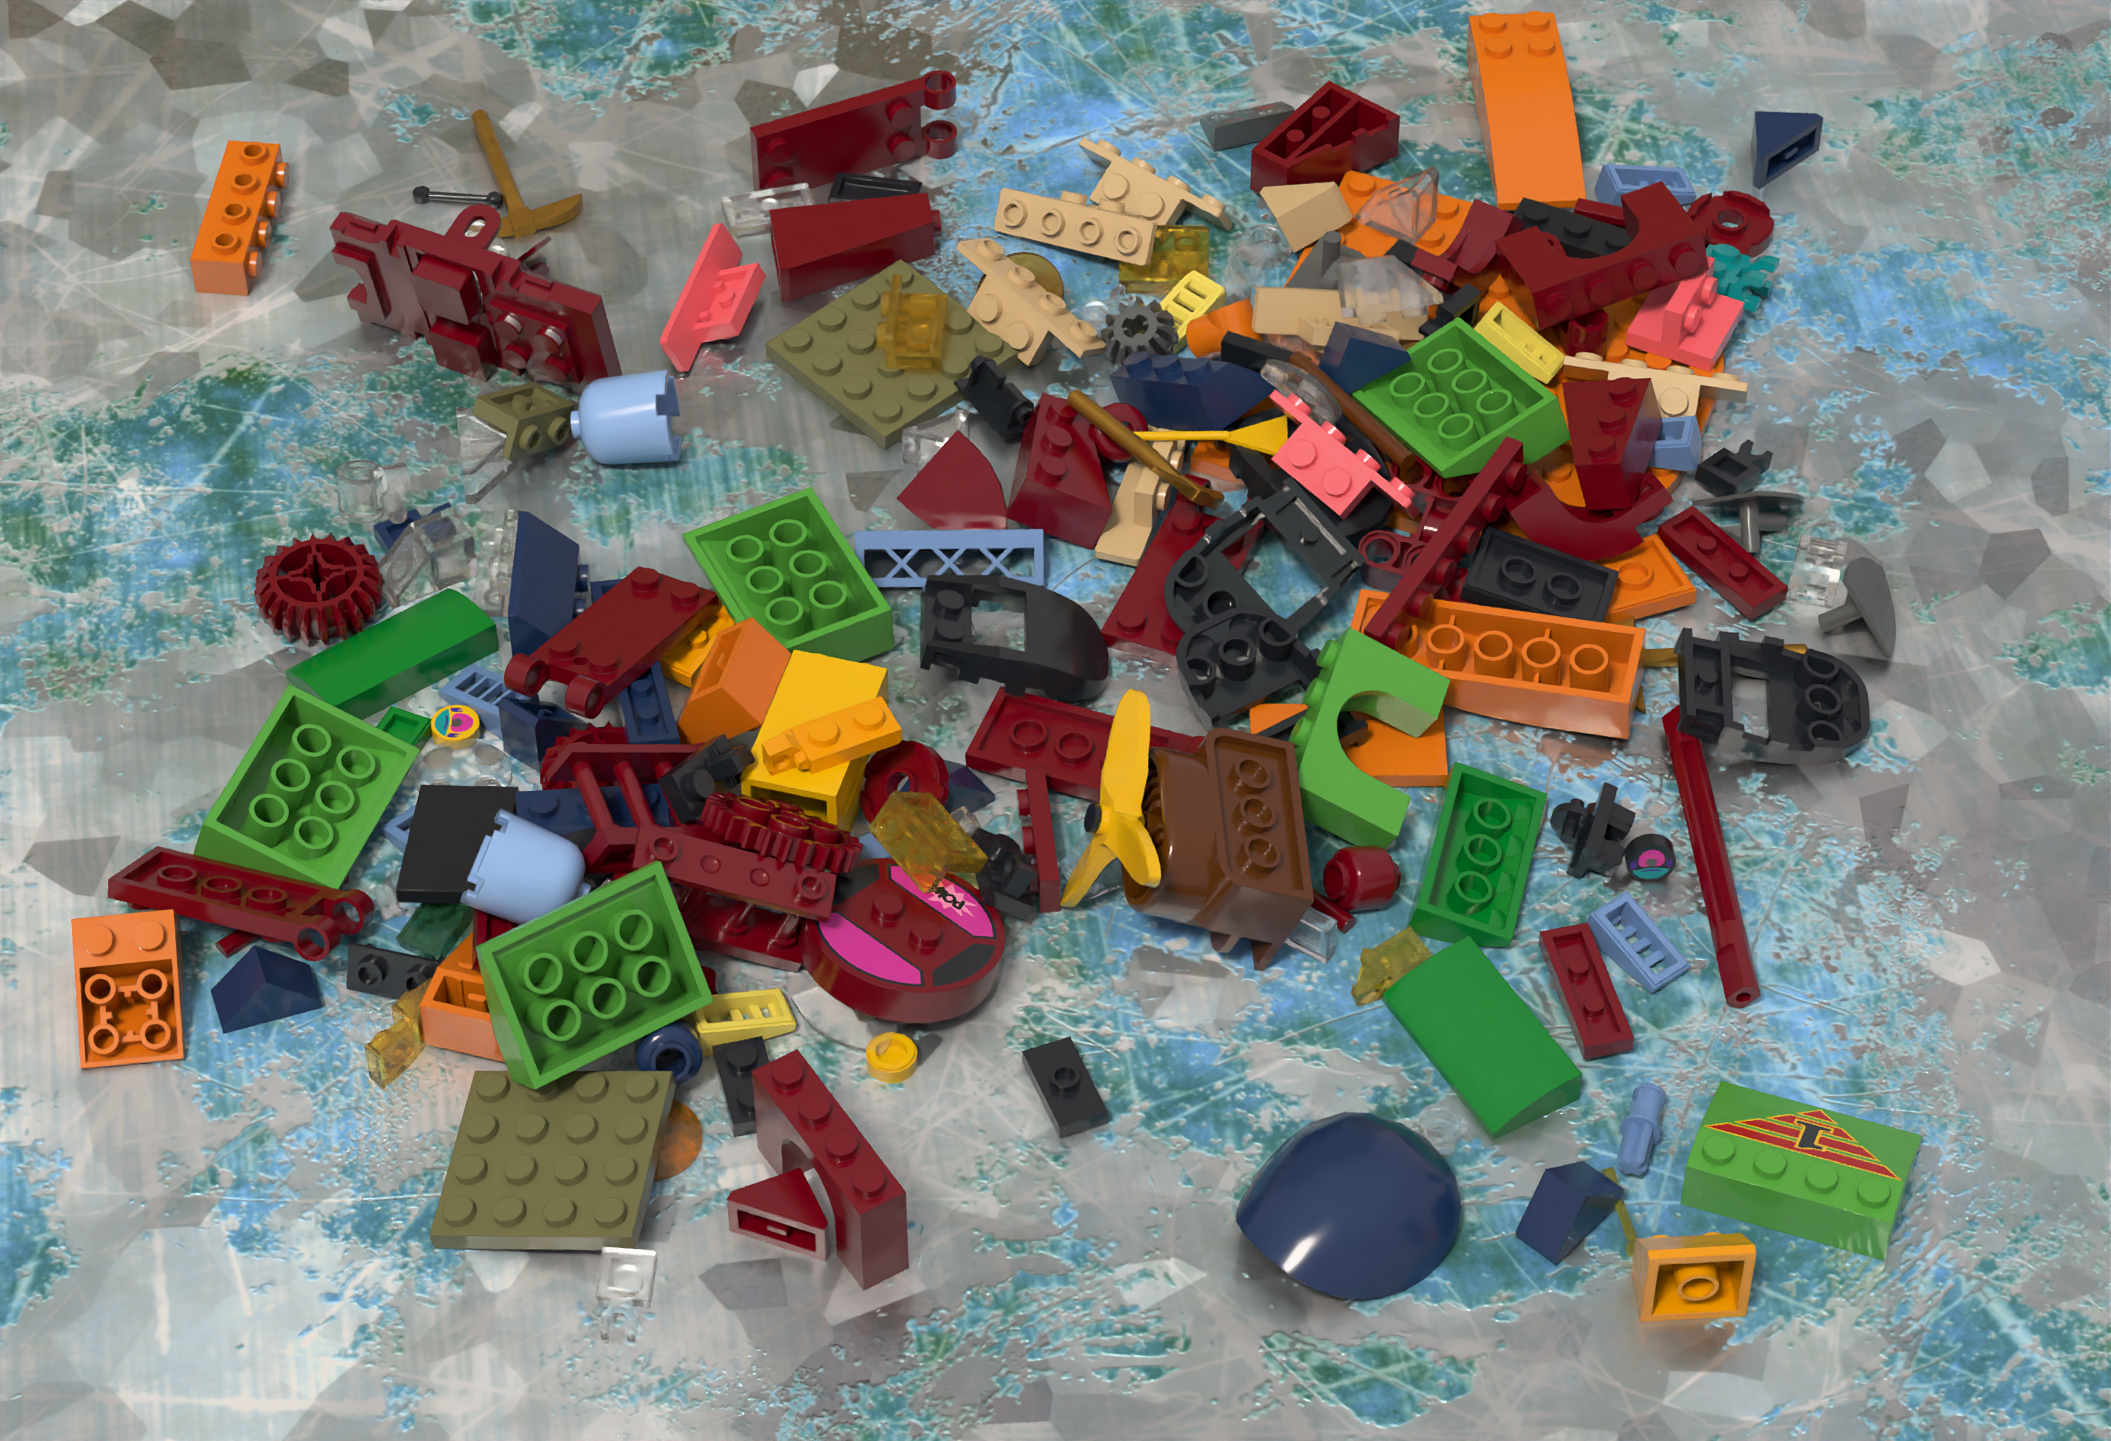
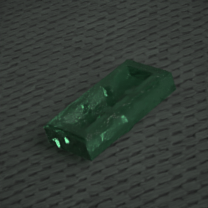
[396,903,474,960]

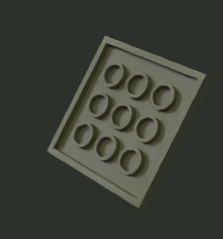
[765,259,1021,450]
[429,1071,677,1250]

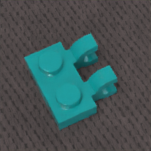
[1705,244,1780,312]

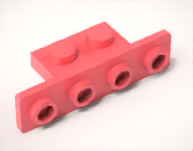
[659,223,766,373]
[1269,390,1420,520]

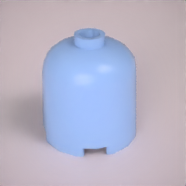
[570,370,682,465]
[461,808,591,925]

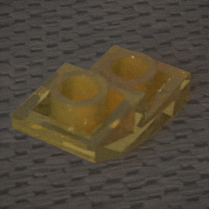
[365,978,432,1089]

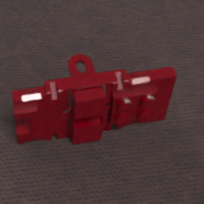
[329,204,622,395]

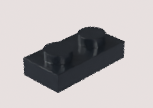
[712,1036,769,1137]

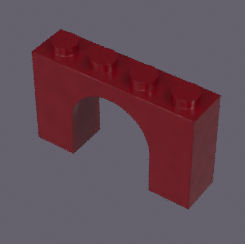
[1494,181,1709,330]
[752,1049,909,1291]

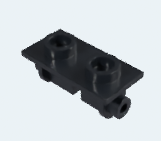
[954,355,1034,440]
[346,942,445,1004]

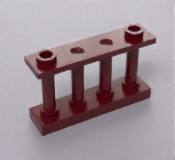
[545,742,759,873]
[610,823,837,973]

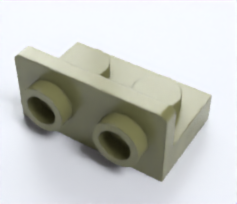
[472,382,575,461]

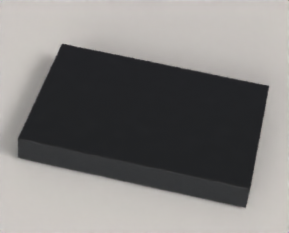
[1459,525,1619,622]
[396,785,519,904]

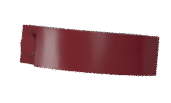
[1411,199,1526,300]
[1503,469,1674,560]

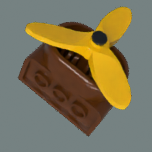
[1060,689,1314,971]

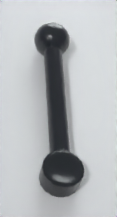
[412,186,503,208]

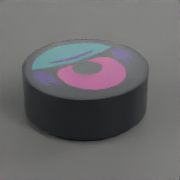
[1624,834,1676,882]

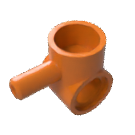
[1186,298,1265,360]

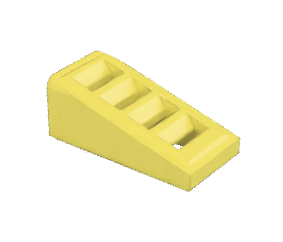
[1160,270,1226,354]
[1474,301,1565,384]
[681,988,796,1057]

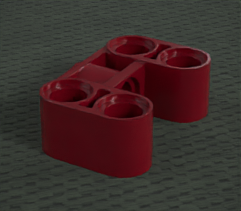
[1358,452,1476,593]

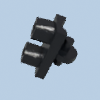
[1550,782,1636,879]

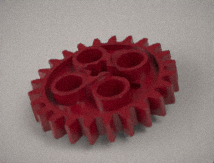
[700,792,863,873]

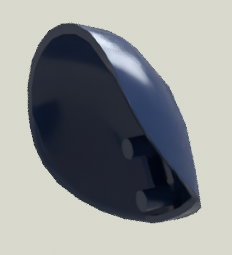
[1236,1112,1461,1300]

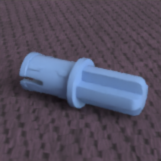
[1617,1083,1666,1176]

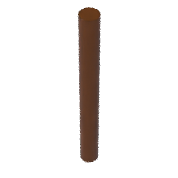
[1288,351,1416,470]

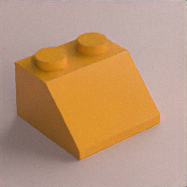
[1631,1232,1757,1322]

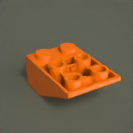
[676,617,791,744]
[71,909,185,1070]
[419,932,505,1062]

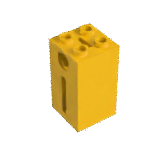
[740,650,889,832]

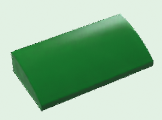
[285,588,499,720]
[1406,761,1547,947]
[1382,936,1582,1140]

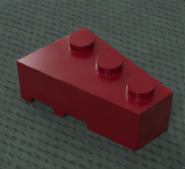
[1250,81,1400,195]
[1562,377,1663,510]
[1006,392,1113,550]

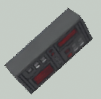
[1200,101,1295,151]

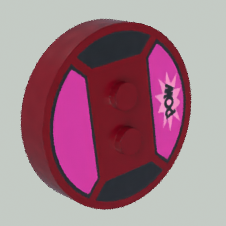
[799,858,1005,1023]

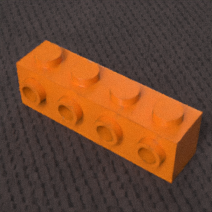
[190,140,290,296]

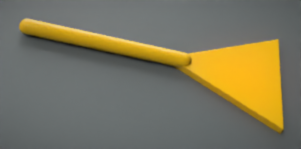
[1134,415,1288,455]

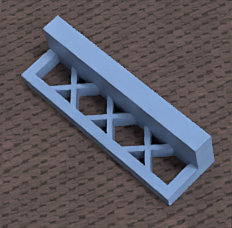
[855,529,1044,588]

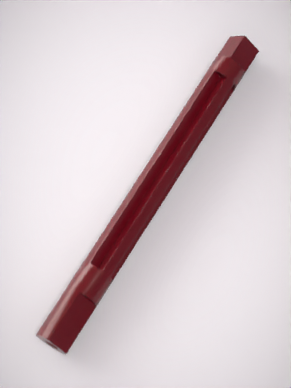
[1662,704,1761,1008]

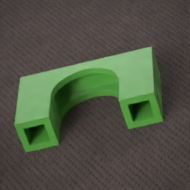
[1289,627,1450,849]

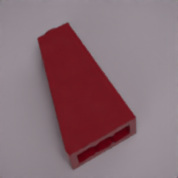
[769,193,942,302]

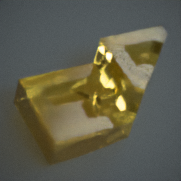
[1351,926,1433,1006]

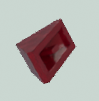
[727,1167,830,1262]

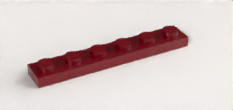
[1364,436,1527,652]

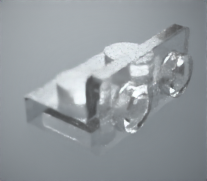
[473,509,524,617]

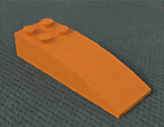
[1466,11,1586,210]
[1350,589,1646,739]

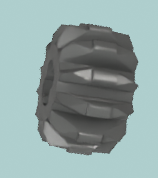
[1100,296,1179,369]

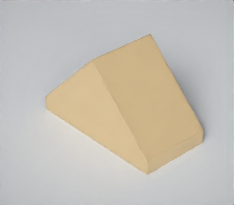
[1260,182,1353,253]

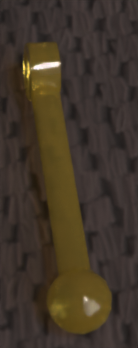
[1601,1167,1639,1258]

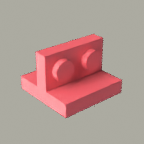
[1625,256,1745,372]

